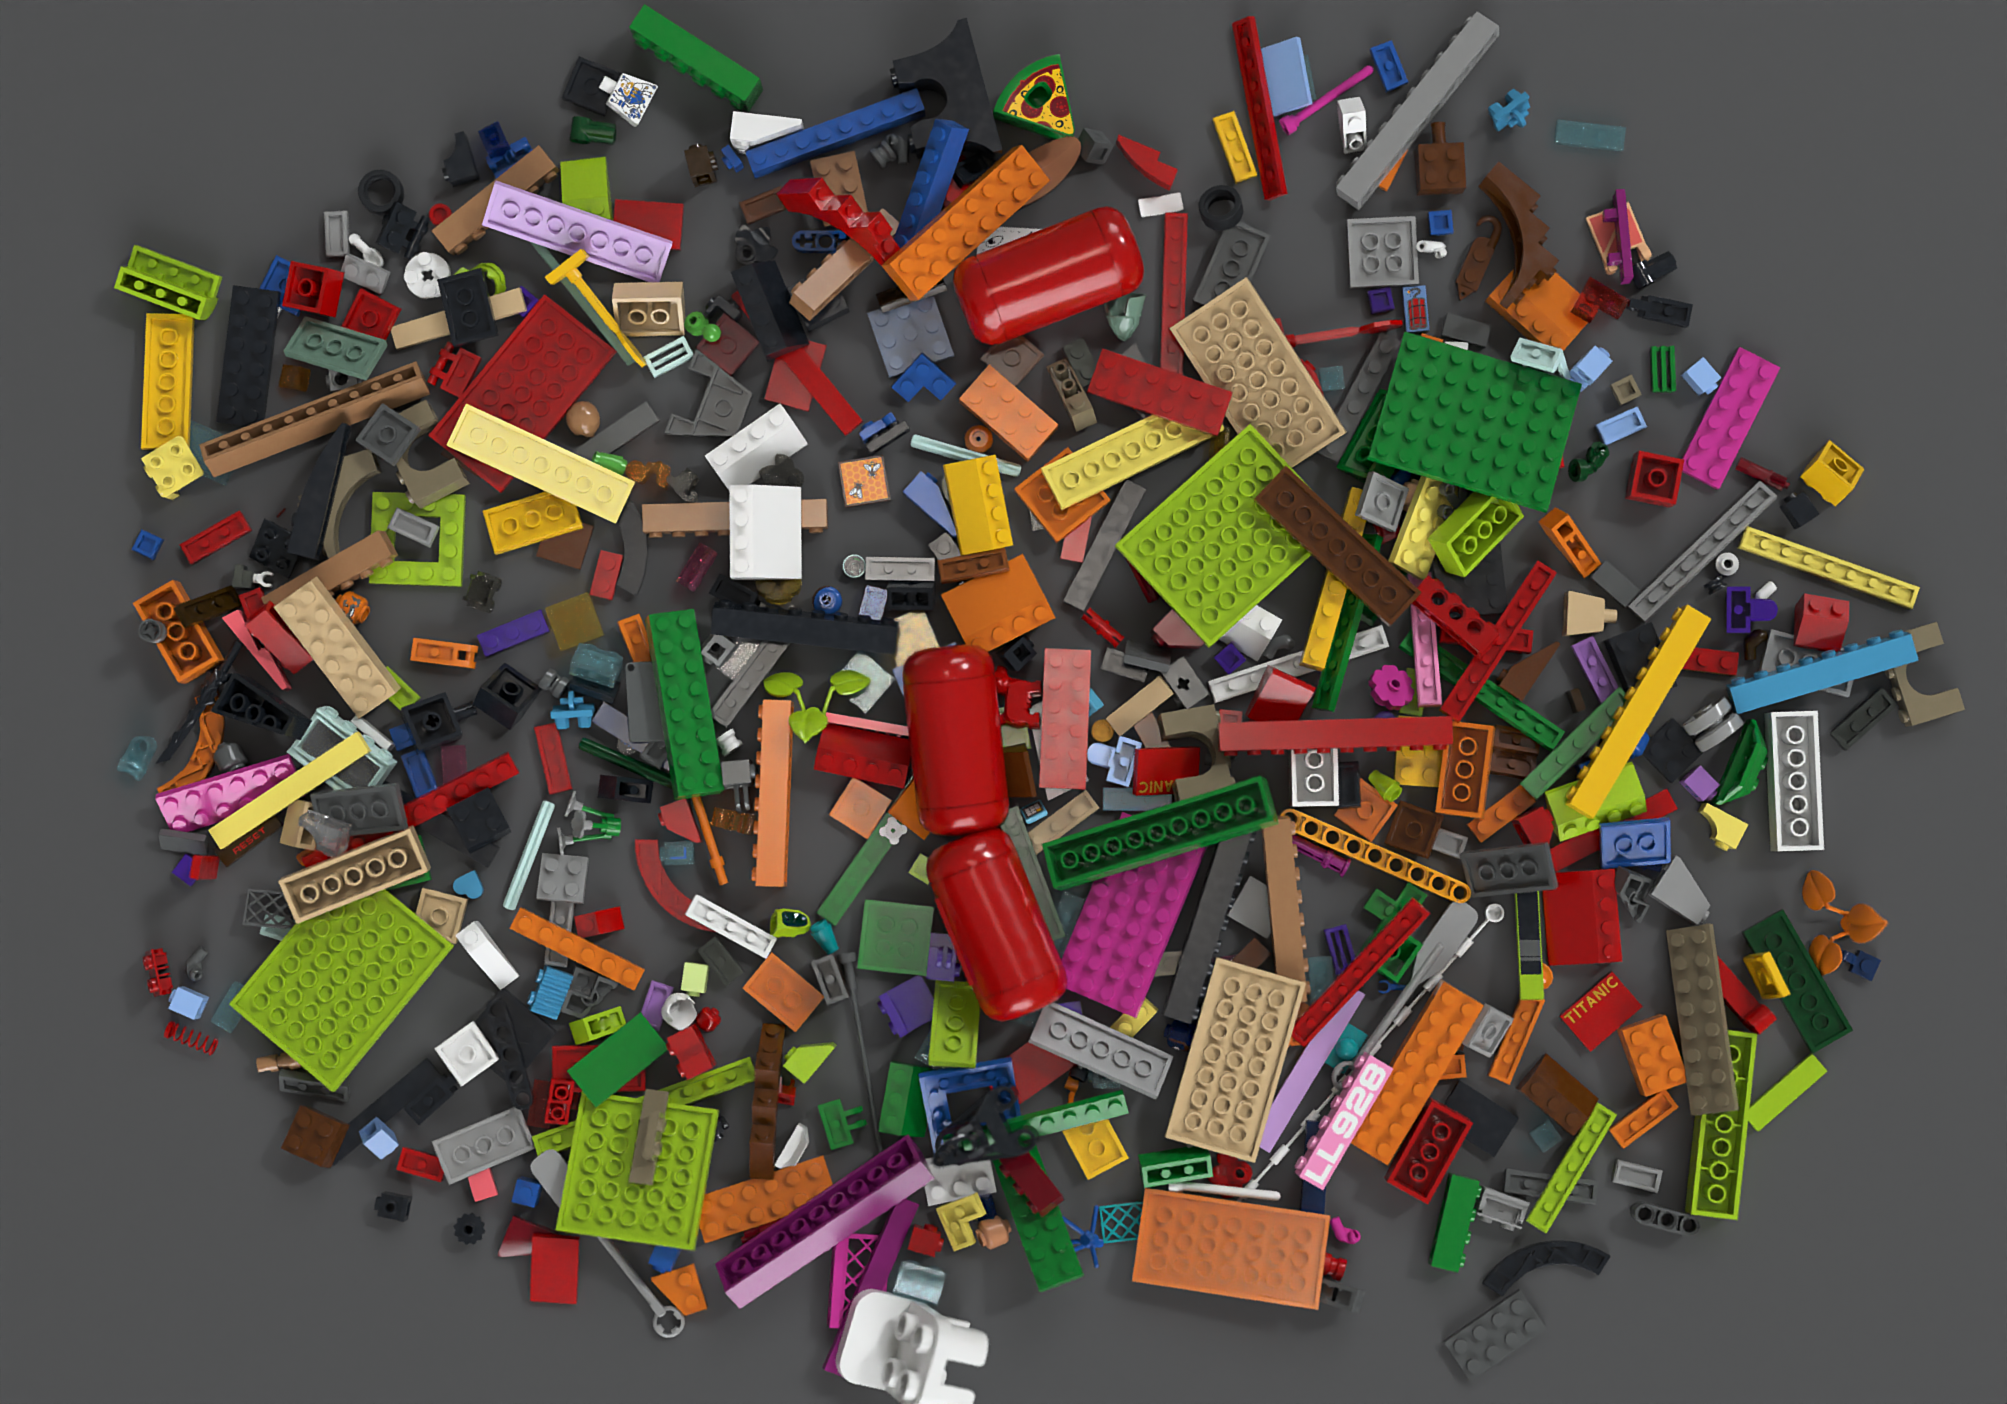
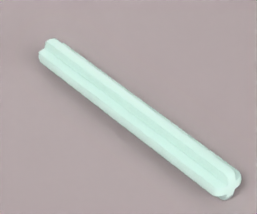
[911,434,1021,477]
[503,801,555,910]

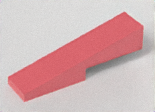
[222,610,293,691]

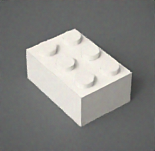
[1289,749,1339,807]

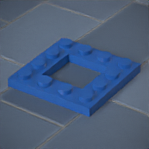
[919,1057,1021,1153]

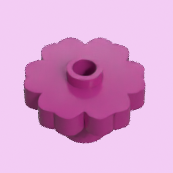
[1368,665,1415,710]

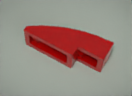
[1116,135,1178,191]

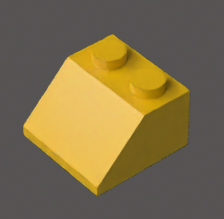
[1800,440,1864,506]

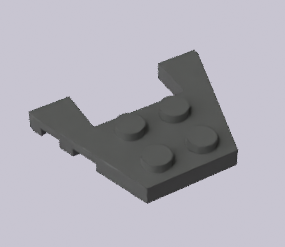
[664,350,753,437]

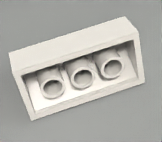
[705,403,808,491]
[1178,605,1282,661]

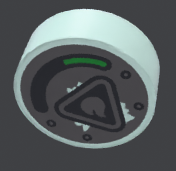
[843,555,866,578]

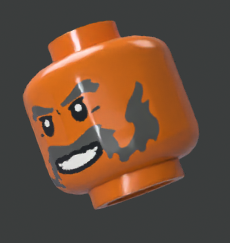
[335,591,370,625]

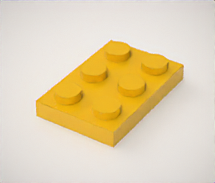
[1394,716,1443,788]
[1062,1096,1129,1180]

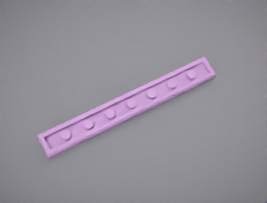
[1260,990,1365,1153]

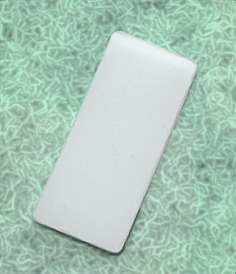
[1138,192,1183,217]

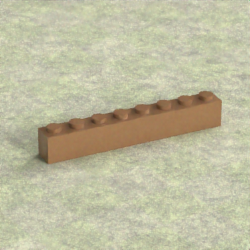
[642,499,828,538]
[1261,816,1311,1002]

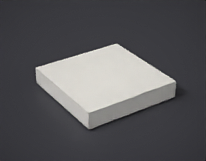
[434,1021,499,1086]

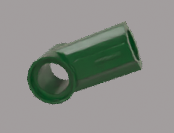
[569,116,616,145]

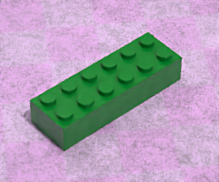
[629,4,763,112]

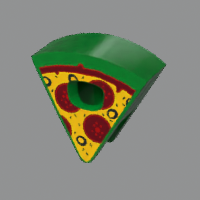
[993,54,1075,140]

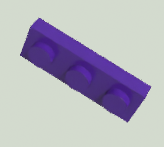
[477,609,550,657]

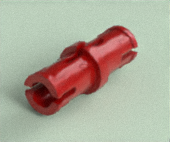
[1081,607,1125,648]

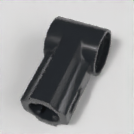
[1632,251,1677,290]

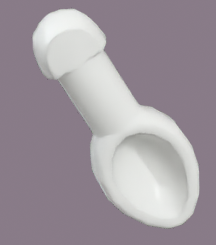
[348,233,384,267]

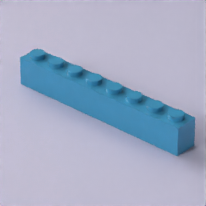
[1726,630,1918,714]

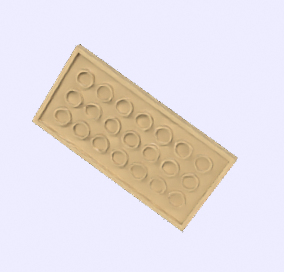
[1170,277,1347,468]
[1165,957,1306,1163]

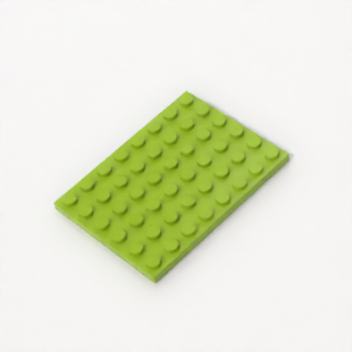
[1115,424,1312,648]
[229,889,454,1092]

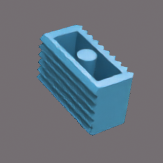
[527,965,573,1020]

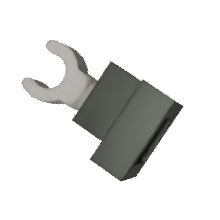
[232,564,274,590]

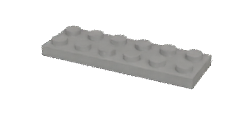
[1028,1002,1174,1099]

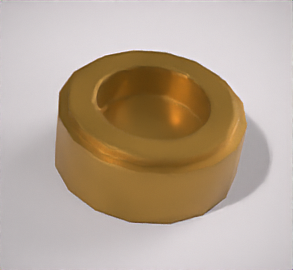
[1091,719,1114,743]

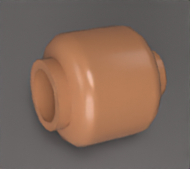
[975,1215,1012,1250]

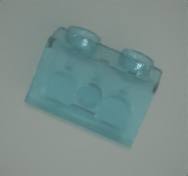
[892,1260,946,1306]

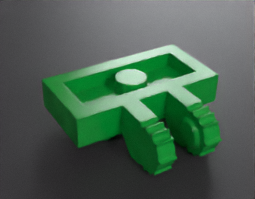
[818,1098,867,1150]

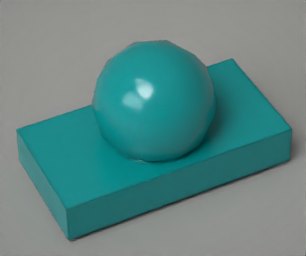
[1325,1023,1368,1074]

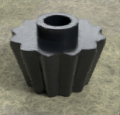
[453,1213,485,1245]

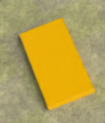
[483,492,583,555]

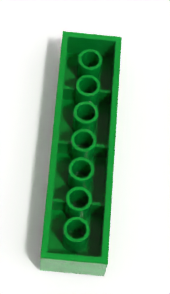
[645,609,724,800]

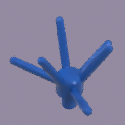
[1063,1205,1104,1268]

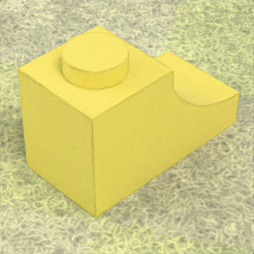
[1698,803,1748,851]

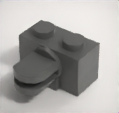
[721,759,758,811]

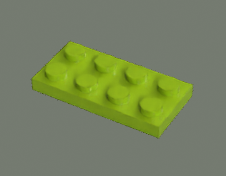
[929,980,980,1068]

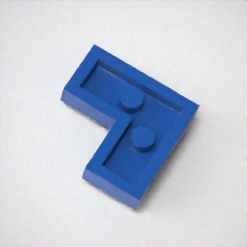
[891,352,956,402]

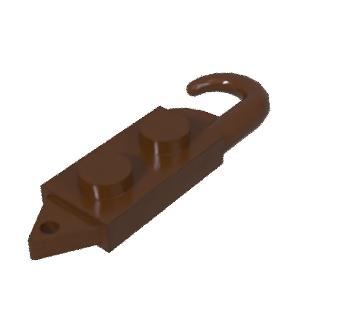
[1455,215,1502,301]

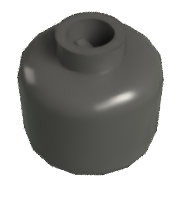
[213,742,248,774]

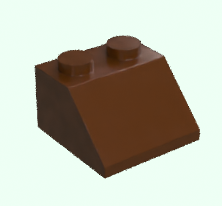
[1003,743,1037,797]

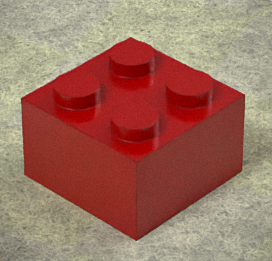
[1625,450,1684,508]

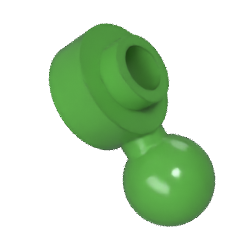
[684,311,721,342]

